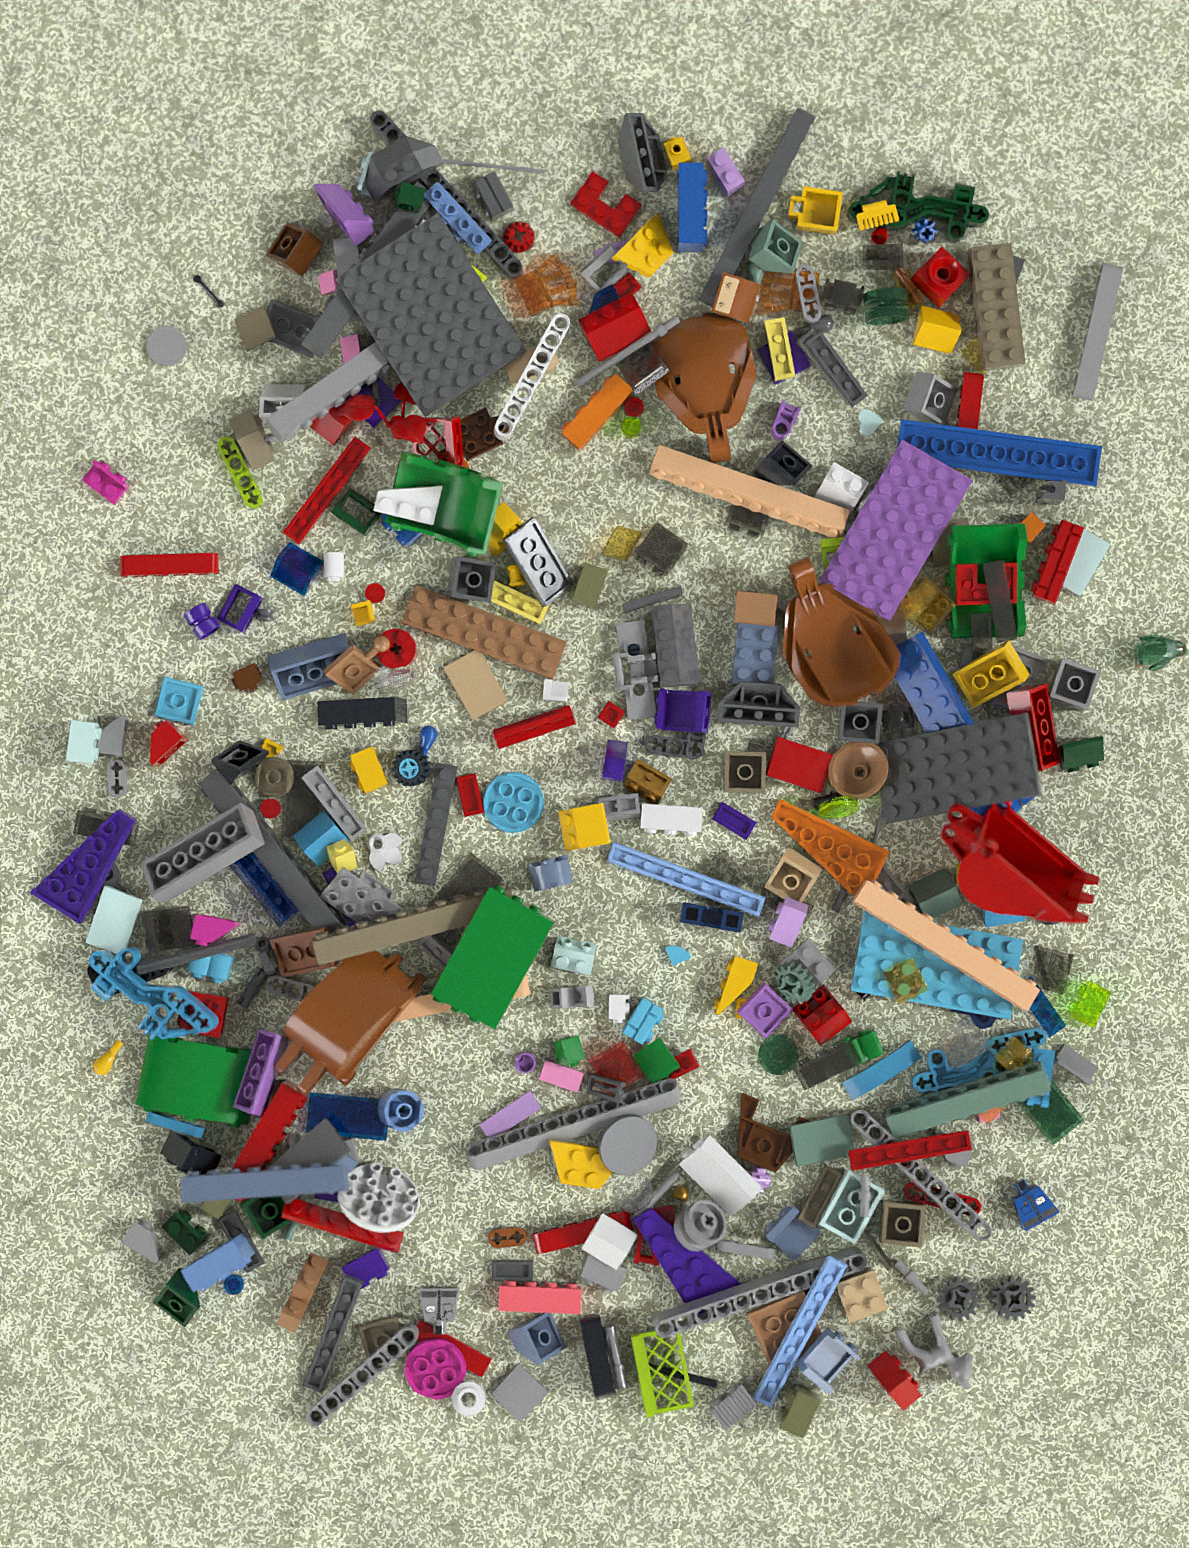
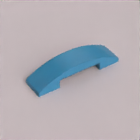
[842,1040,921,1100]

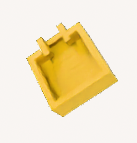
[787,186,843,235]

